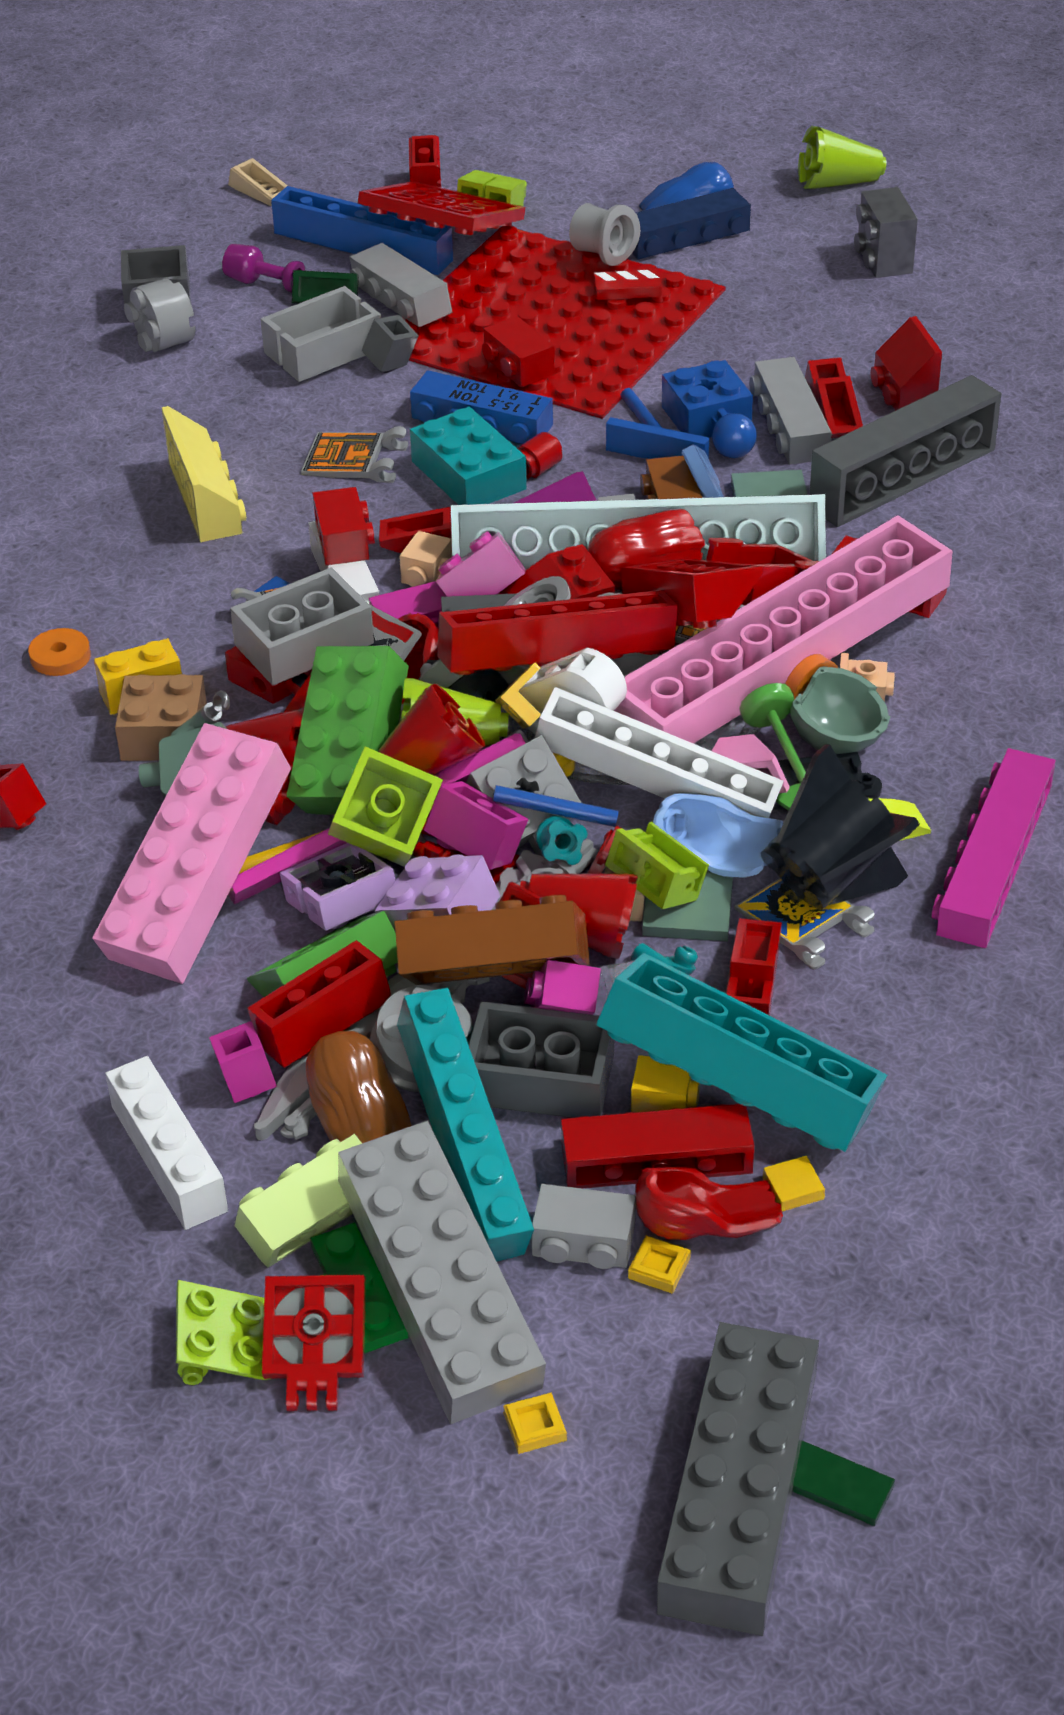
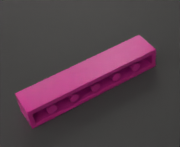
[932,748,1056,948]

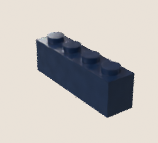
[632,188,751,260]

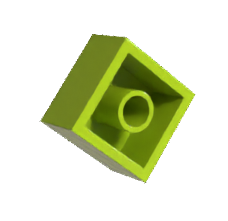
[328,746,443,867]

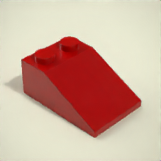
[498,544,615,599]

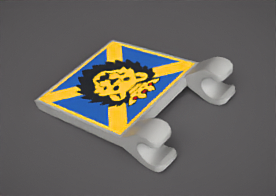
[734,878,875,970]

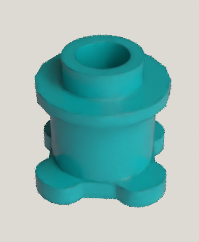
[536,816,588,865]

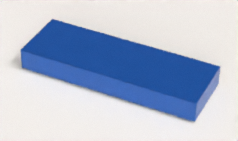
[606,417,709,459]

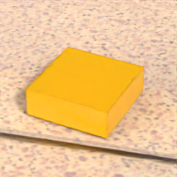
[763,1155,825,1211]
[628,1235,691,1294]
[503,1392,567,1454]

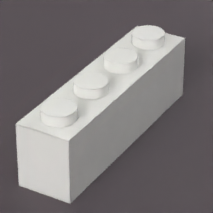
[105,1056,228,1230]

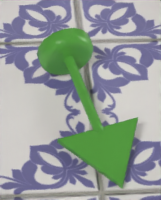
[739,683,806,810]

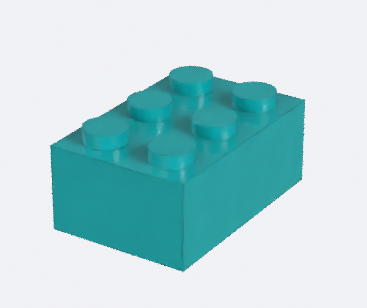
[410,406,527,505]

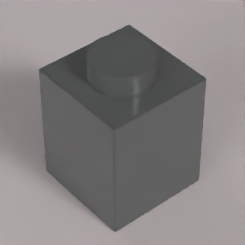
[362,315,419,372]

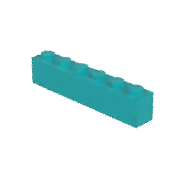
[397,988,534,1262]

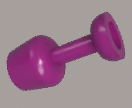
[222,244,305,293]

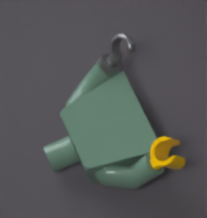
[139,691,230,797]

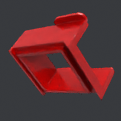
[706,538,819,606]

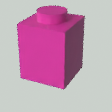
[209,1021,277,1103]

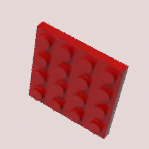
[358,181,526,235]

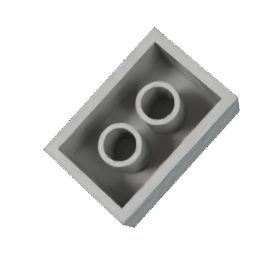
[230,567,374,685]

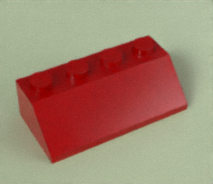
[621,559,763,628]

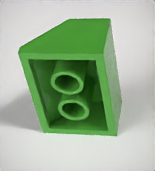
[247,910,398,997]

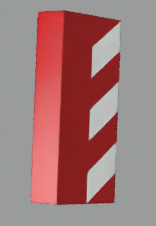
[594,269,662,300]

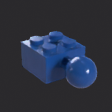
[662,360,757,458]

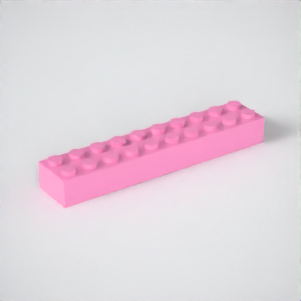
[614,515,953,744]

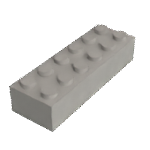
[338,1121,546,1424]

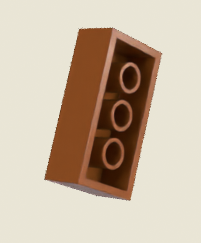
[395,895,590,985]

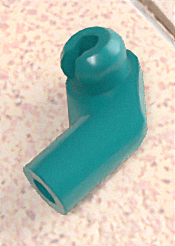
[631,943,698,975]

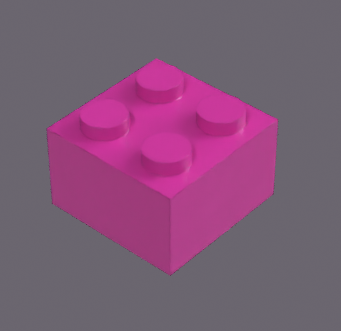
[436,531,525,596]

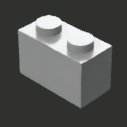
[532,1184,636,1269]

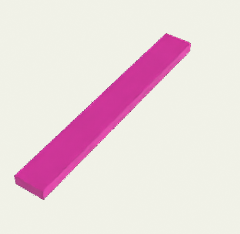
[228,733,526,904]

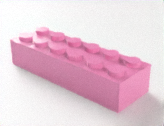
[92,723,291,984]

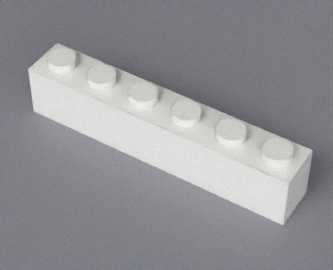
[535,687,784,818]

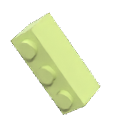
[234,1134,362,1268]

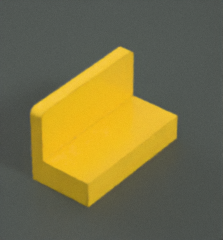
[495,662,541,729]

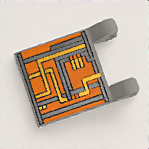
[301,426,408,483]

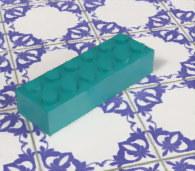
[596,953,888,1152]

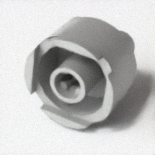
[124,276,196,352]

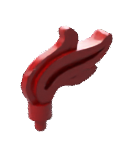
[587,825,621,874]

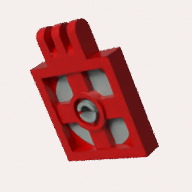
[262,1275,366,1411]

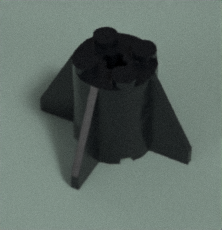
[760,744,920,910]

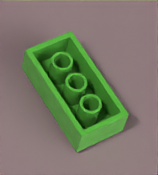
[287,646,409,815]

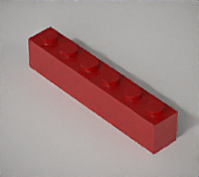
[438,590,678,675]

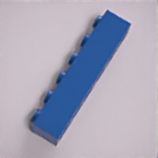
[271,186,453,275]

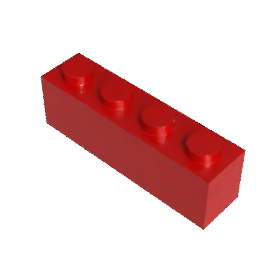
[561,1104,754,1189]

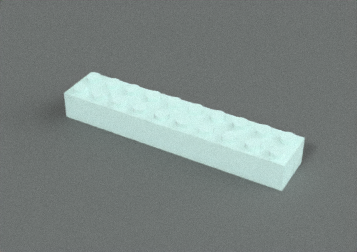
[451,494,826,571]

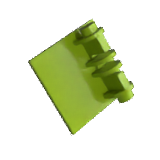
[176,1280,267,1385]

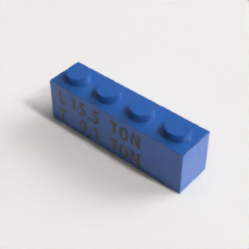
[410,370,553,444]

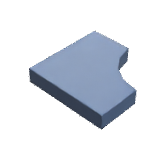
[682,444,724,498]

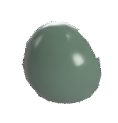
[790,667,891,754]

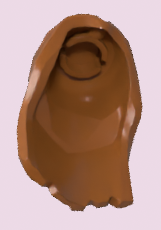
[306,1031,412,1143]

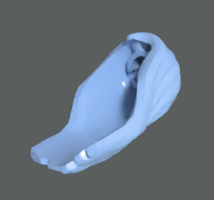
[653,793,783,878]

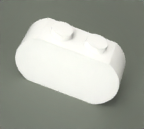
[518,648,627,734]

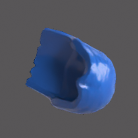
[639,162,734,211]

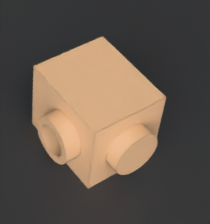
[400,531,452,587]

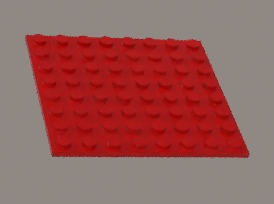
[402,226,726,419]

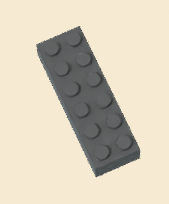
[810,375,1002,527]
[657,1322,819,1636]

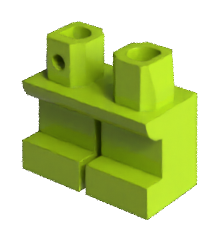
[457,170,527,206]

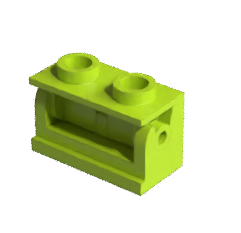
[605,822,709,909]

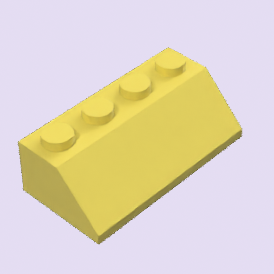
[161,406,246,542]

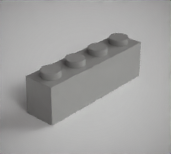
[349,243,452,327]
[749,357,832,465]

